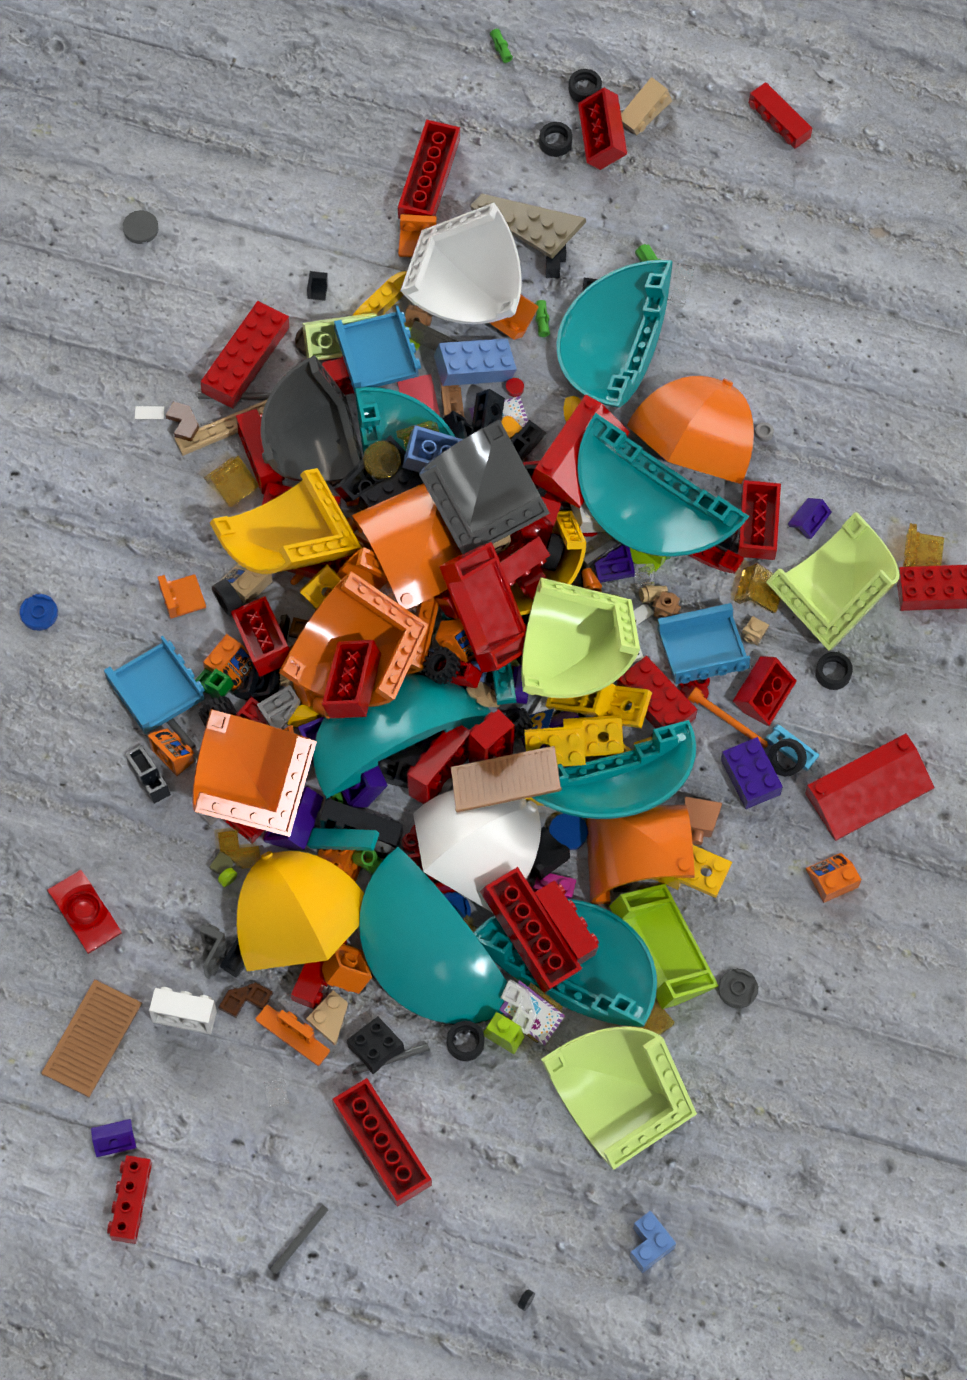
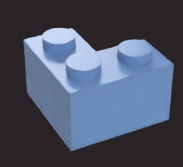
[630,1211,676,1273]

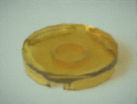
[363,441,401,479]

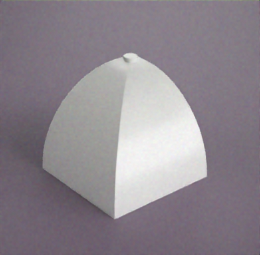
[401,203,522,324]
[413,790,541,913]

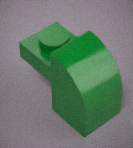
[195,668,234,699]

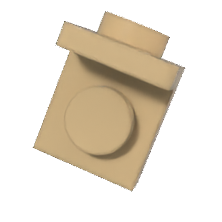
[741,616,769,646]

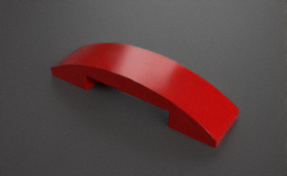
[688,547,744,574]

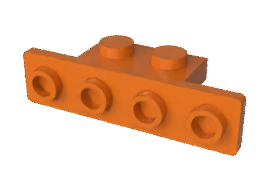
[256,1005,330,1066]

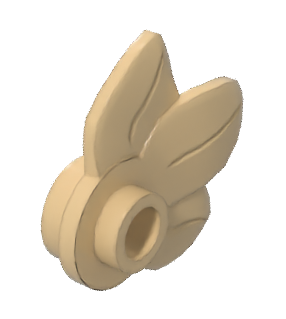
[466,681,500,708]

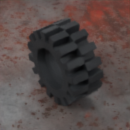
[423,647,461,685]
[198,696,236,728]
[505,707,533,741]

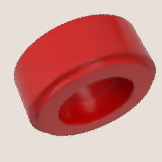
[506,378,524,397]

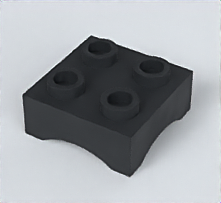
[531,826,570,880]
[347,1016,405,1074]

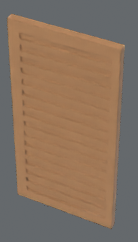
[451,746,562,812]
[41,979,142,1098]

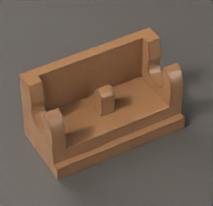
[441,383,465,418]

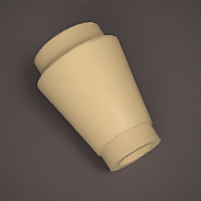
[639,585,668,604]

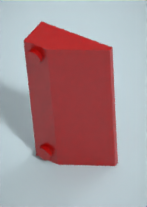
[531,395,630,509]
[439,542,526,673]
[805,733,935,841]

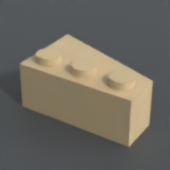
[621,77,672,136]

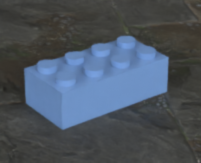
[434,338,517,386]
[403,425,463,472]

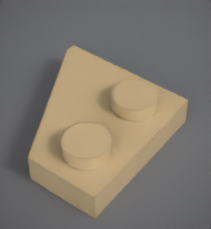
[306,990,348,1045]

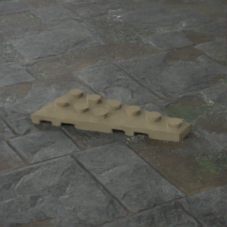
[470,194,586,259]

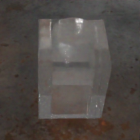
[634,563,656,588]

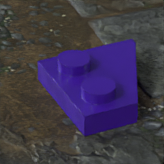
[595,544,636,583]

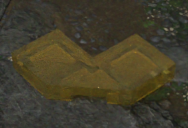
[218,830,261,869]

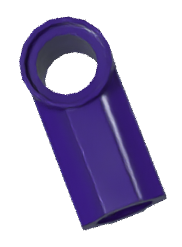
[513,665,529,705]

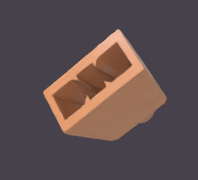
[684,797,722,845]

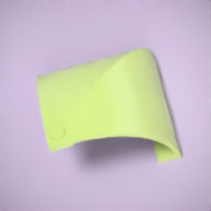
[766,512,899,651]
[521,577,640,698]
[541,1027,697,1170]

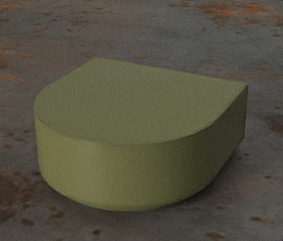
[209,851,233,875]

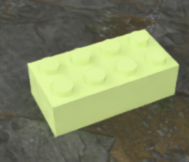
[302,313,377,360]

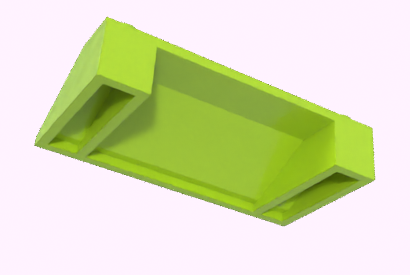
[609,884,719,1009]

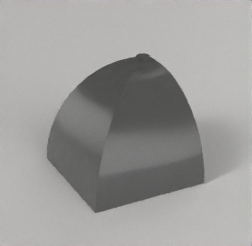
[261,355,363,483]
[419,419,550,554]

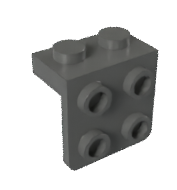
[199,924,228,979]

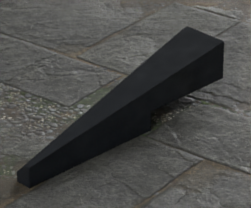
[233,614,290,703]

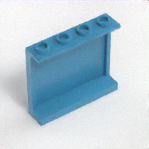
[334,306,421,393]
[657,603,750,684]
[104,636,205,734]

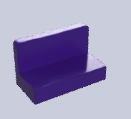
[788,498,832,539]
[91,1119,137,1157]

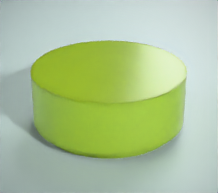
[218,868,238,887]

